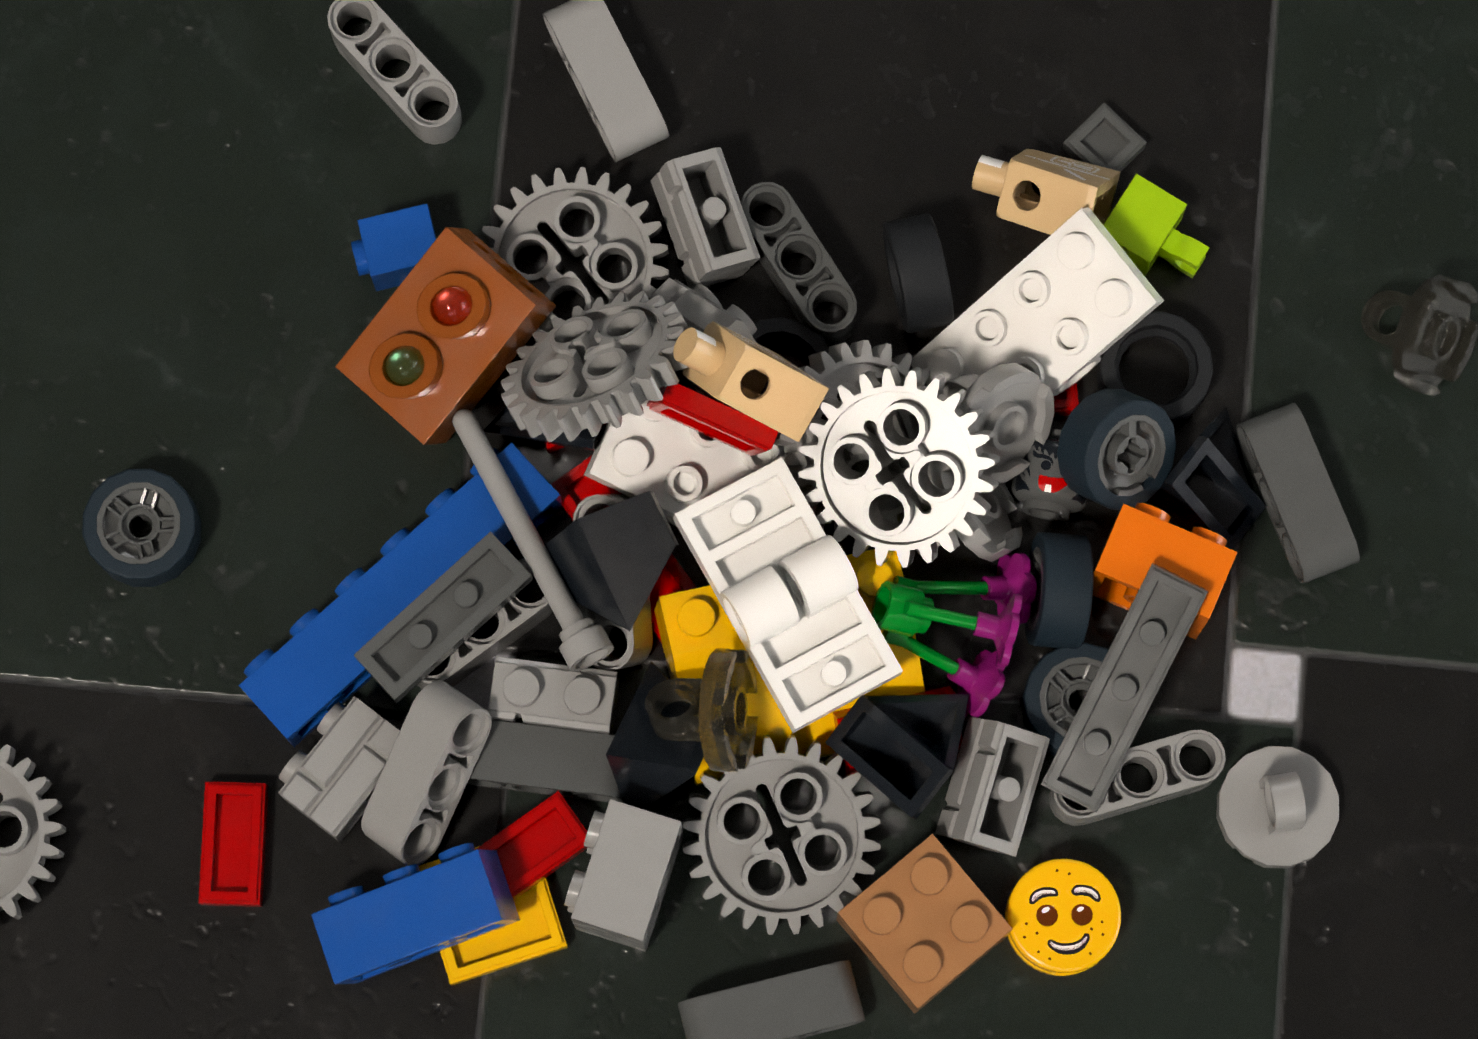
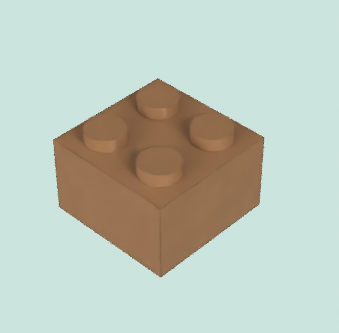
[836,834,1012,1014]

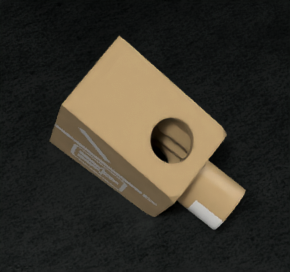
[972,149,1121,235]
[673,321,829,442]

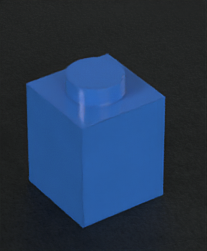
[351,204,436,291]

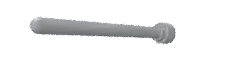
[452,409,614,672]

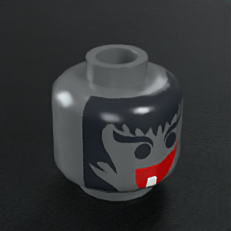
[1011,429,1089,521]

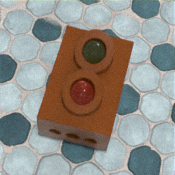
[335,227,556,445]

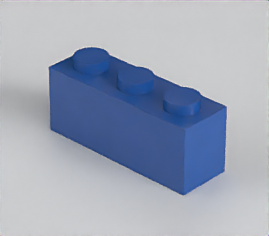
[311,843,520,984]

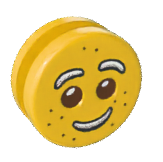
[1005,858,1121,976]

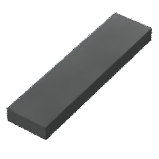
[1041,563,1208,812]

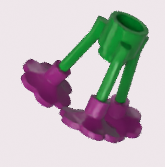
[872,553,1037,718]

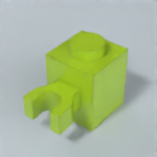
[1104,174,1210,279]

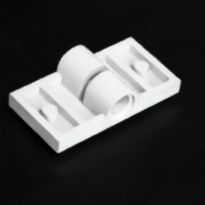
[911,207,1164,396]
[584,400,825,529]
[673,457,903,733]

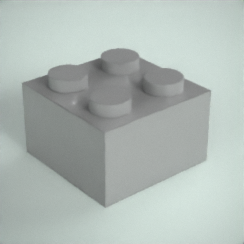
[564,799,683,952]

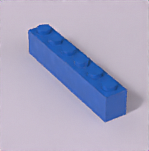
[239,443,562,747]

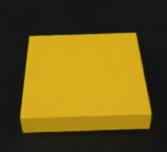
[418,846,568,986]

